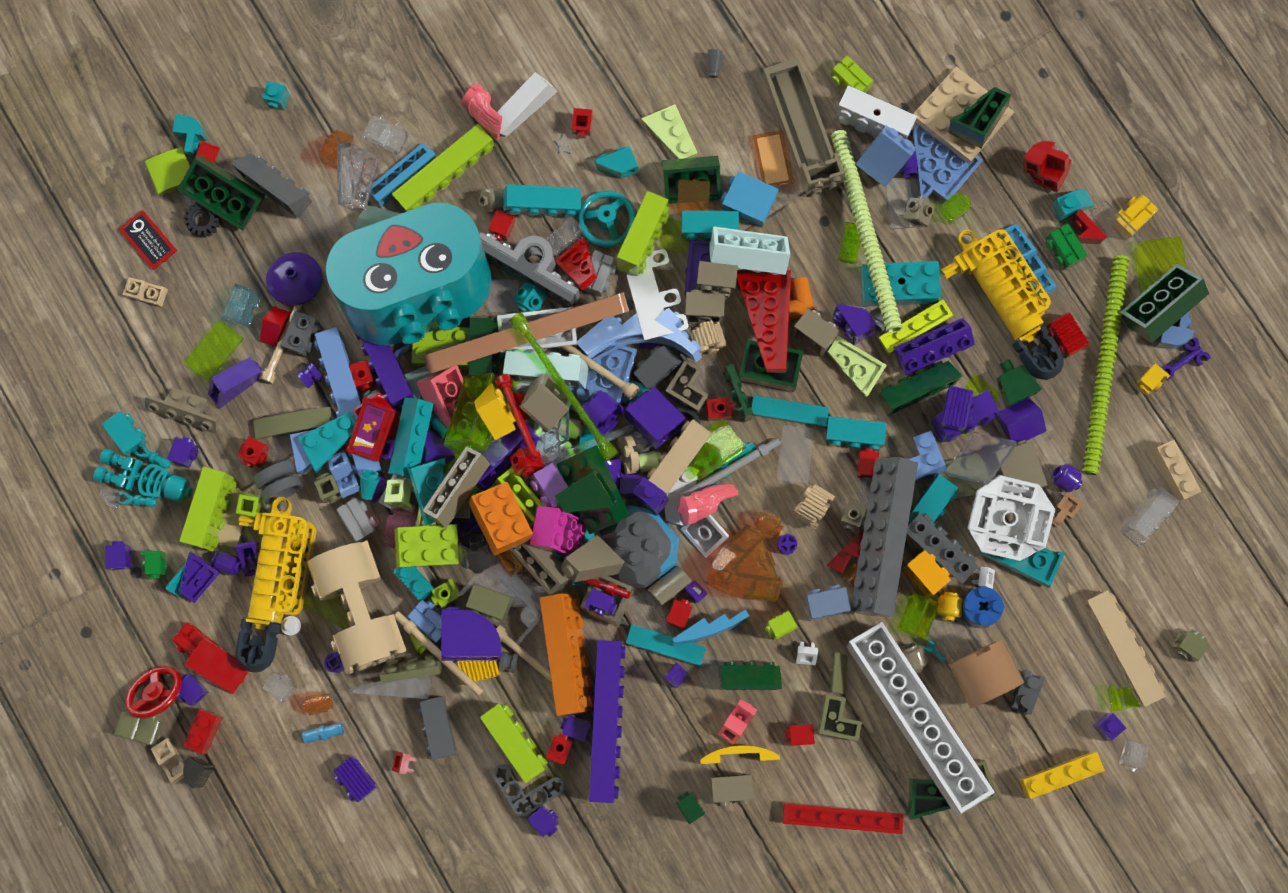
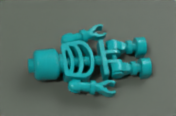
[93,445,192,507]

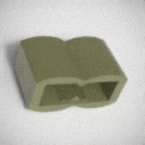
[114,711,163,745]

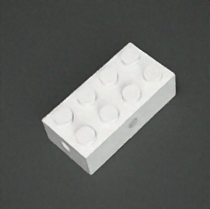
[835,86,917,139]

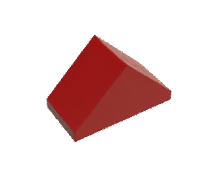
[259,306,291,347]

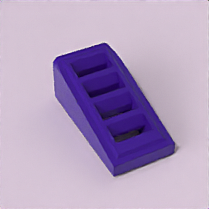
[665,663,688,688]

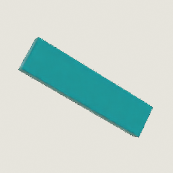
[751,395,829,427]
[626,624,706,667]

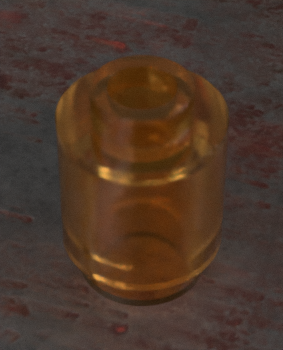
[302,692,333,716]

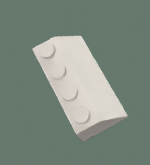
[497,307,577,353]

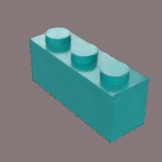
[682,211,739,241]
[825,416,886,451]
[909,473,959,526]

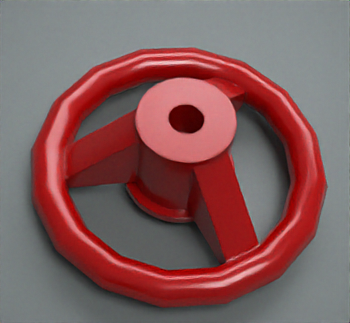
[125,666,182,719]

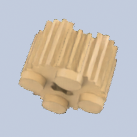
[684,320,726,355]
[793,484,835,529]

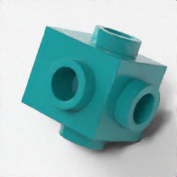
[513,282,547,312]

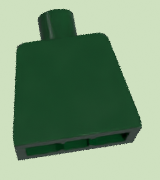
[996,359,1042,408]

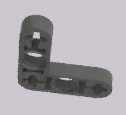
[493,764,565,817]

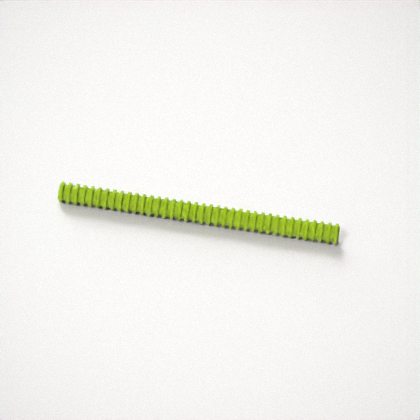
[1082,255,1130,475]

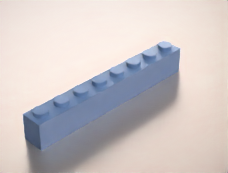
[314,327,384,477]

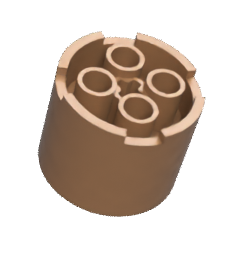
[948,639,1024,708]

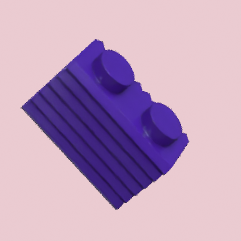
[940,386,976,431]
[333,756,378,803]

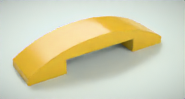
[700,746,780,764]

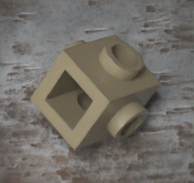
[903,196,935,227]
[839,500,867,533]

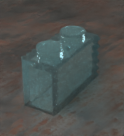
[221,283,260,329]

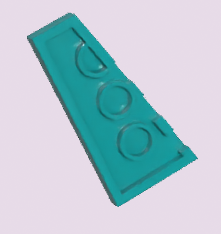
[978,548,1065,588]

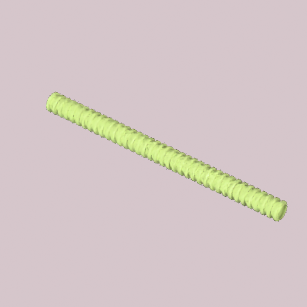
[831,130,903,333]

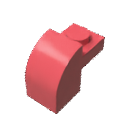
[718,699,757,745]

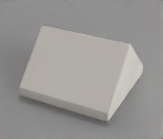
[680,515,729,558]

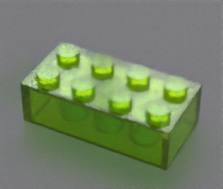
[443,373,504,455]

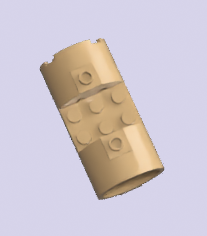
[307,541,407,674]

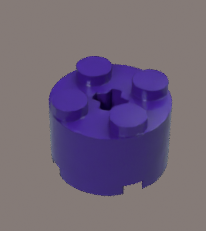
[580,390,624,437]

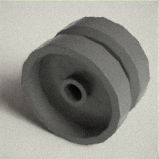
[253,460,304,505]

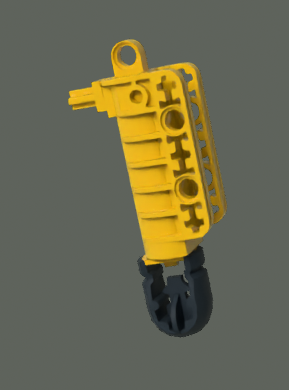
[940,229,1064,380]
[236,497,317,672]

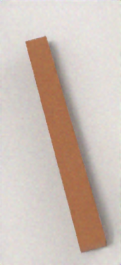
[423,292,629,374]

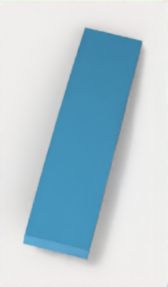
[1002,223,1057,295]
[671,610,750,646]

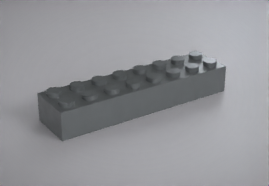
[850,457,918,617]

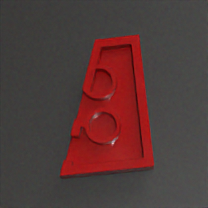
[555,237,598,290]

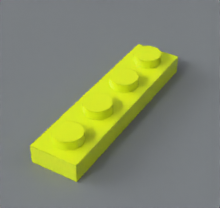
[878,300,953,355]

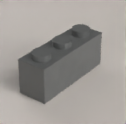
[418,696,458,760]

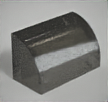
[183,757,215,788]

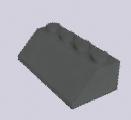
[231,153,312,218]

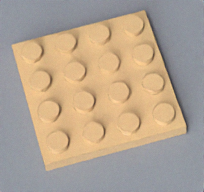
[913,67,1014,164]

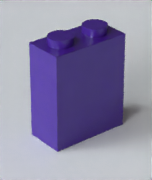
[625,387,685,449]

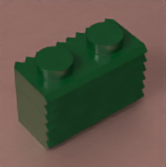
[676,791,705,824]

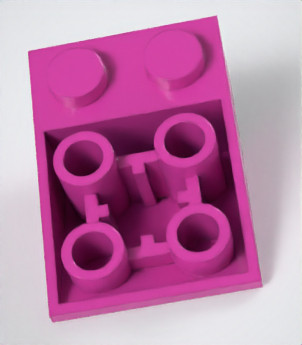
[530,506,586,556]

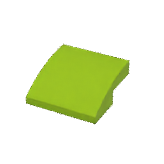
[145,147,190,195]

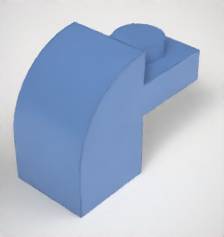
[1156,311,1194,349]
[328,451,361,498]

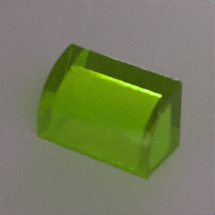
[897,593,938,640]

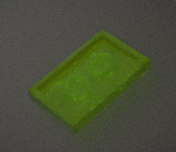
[688,420,746,481]

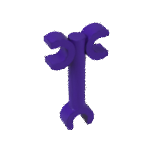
[1162,337,1211,381]

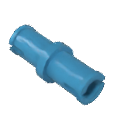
[302,722,344,744]

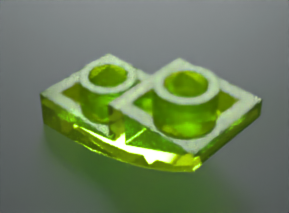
[838,222,861,265]

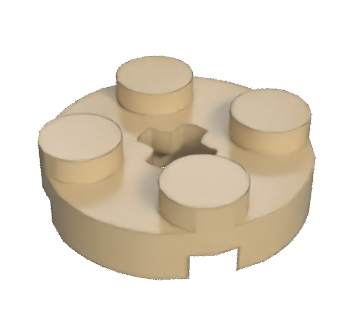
[617,435,639,474]

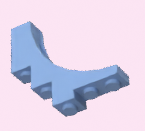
[577,308,702,362]

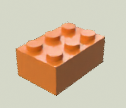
[469,482,533,556]

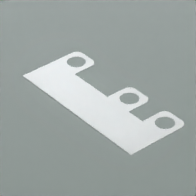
[626,249,688,340]

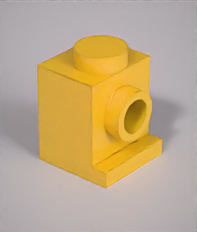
[1136,363,1170,395]

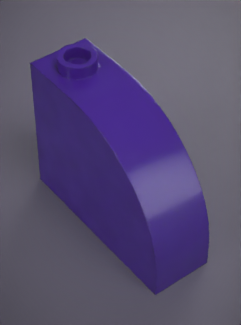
[441,607,501,661]

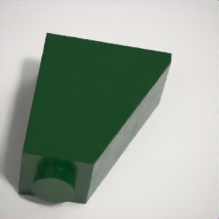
[555,469,619,513]

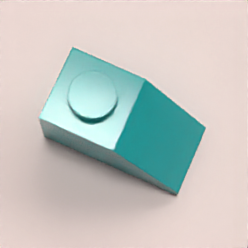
[1052,189,1094,222]

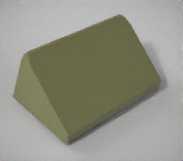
[830,653,848,694]

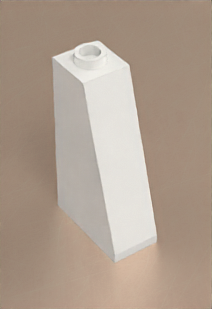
[498,72,558,136]

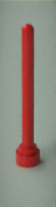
[495,374,538,458]

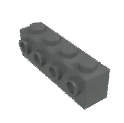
[907,512,978,584]

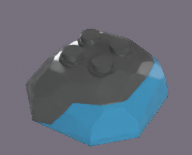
[598,505,679,589]

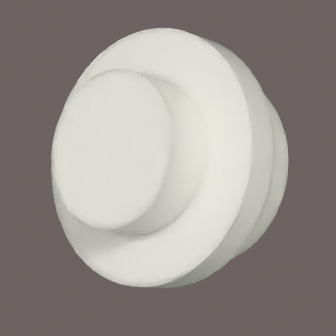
[281,616,301,636]

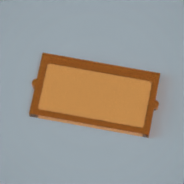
[752,130,793,187]

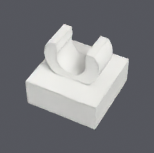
[972,567,995,589]
[796,642,818,665]

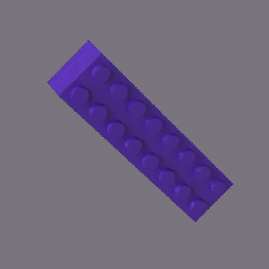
[589,640,626,803]

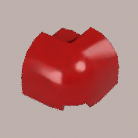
[1023,141,1072,193]

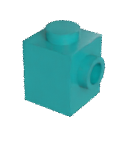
[262,81,290,110]

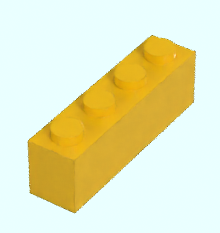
[1019,752,1105,799]

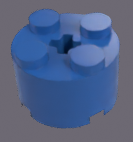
[962,586,1004,628]

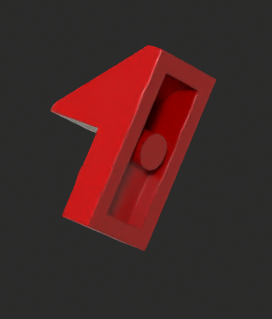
[1071,210,1107,244]

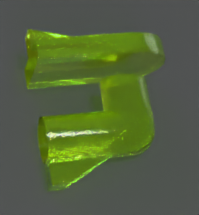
[1107,685,1139,712]

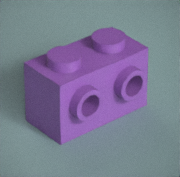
[530,463,568,508]

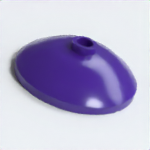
[266,252,323,306]

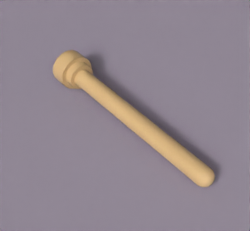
[259,304,303,384]
[562,345,640,400]
[496,625,552,682]

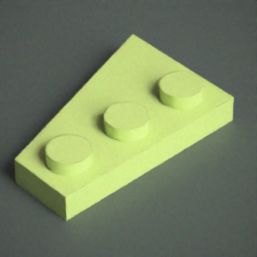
[641,104,698,159]
[827,336,887,398]

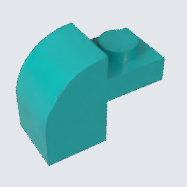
[172,114,207,158]

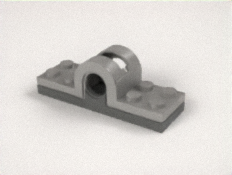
[479,232,580,308]

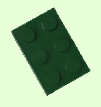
[739,339,803,392]

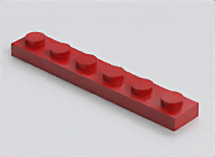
[783,803,904,834]

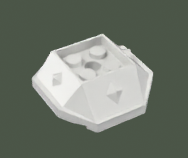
[968,475,1055,561]

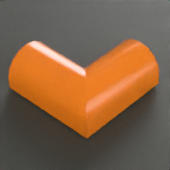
[789,277,815,321]

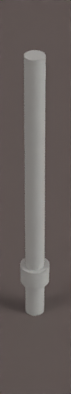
[679,438,781,497]

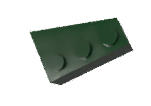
[469,317,498,376]
[908,779,951,820]

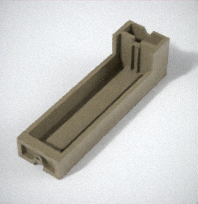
[762,57,845,196]

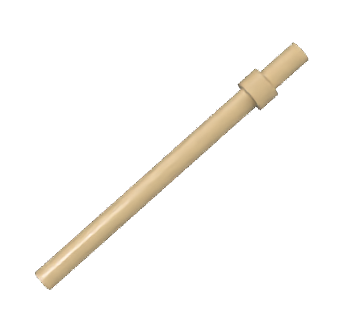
[394,611,484,697]

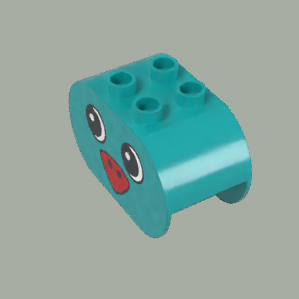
[326,203,492,345]

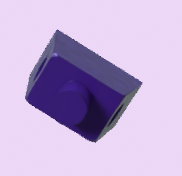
[628,477,669,516]

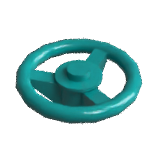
[578,190,636,248]

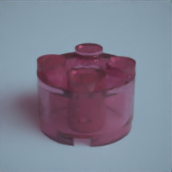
[383,508,417,549]

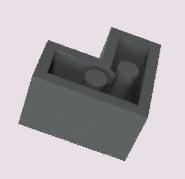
[634,345,688,390]

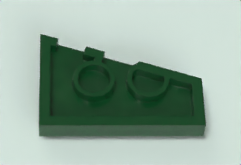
[723,363,753,422]

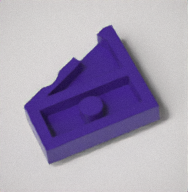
[178,551,220,603]

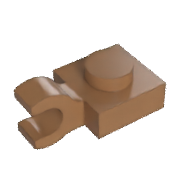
[1052,492,1083,527]

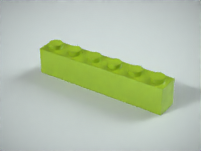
[392,124,494,212]

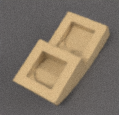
[151,738,190,784]

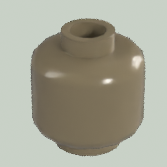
[479,187,503,212]
[902,643,929,673]

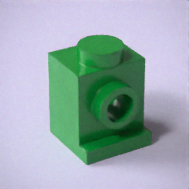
[141,550,166,580]

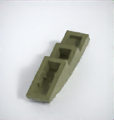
[253,407,332,440]

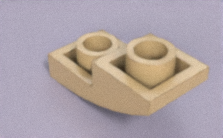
[123,277,168,307]

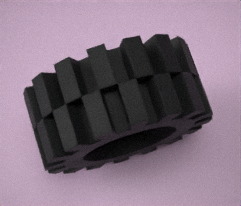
[184,202,220,238]

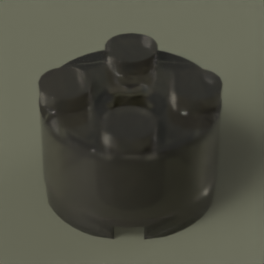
[457,530,499,574]

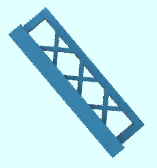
[366,143,436,207]

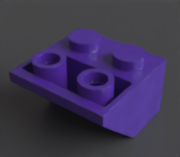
[833,304,877,345]

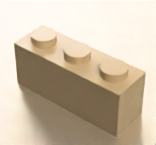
[1151,440,1202,503]

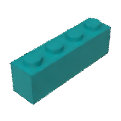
[503,184,581,217]
[388,398,434,478]

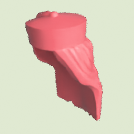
[461,83,502,140]
[677,484,738,526]

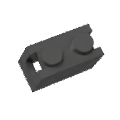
[1008,670,1045,715]

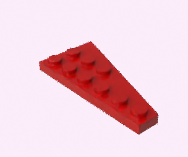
[737,270,792,372]

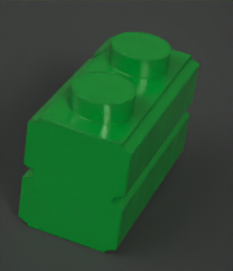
[1046,223,1088,270]

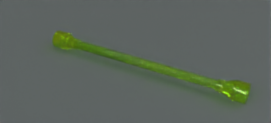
[509,312,618,461]

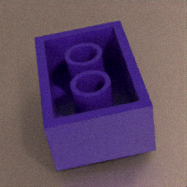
[931,390,999,443]

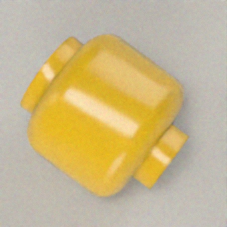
[937,592,963,622]

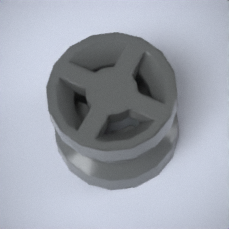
[499,651,518,673]

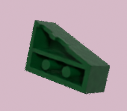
[948,87,1011,149]

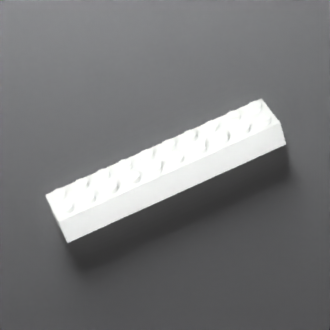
[847,622,995,817]

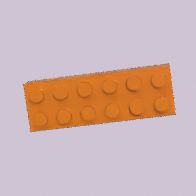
[540,594,595,716]

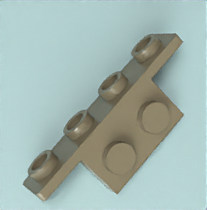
[145,388,218,433]

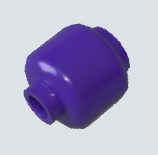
[1052,464,1082,492]

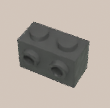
[281,311,321,357]

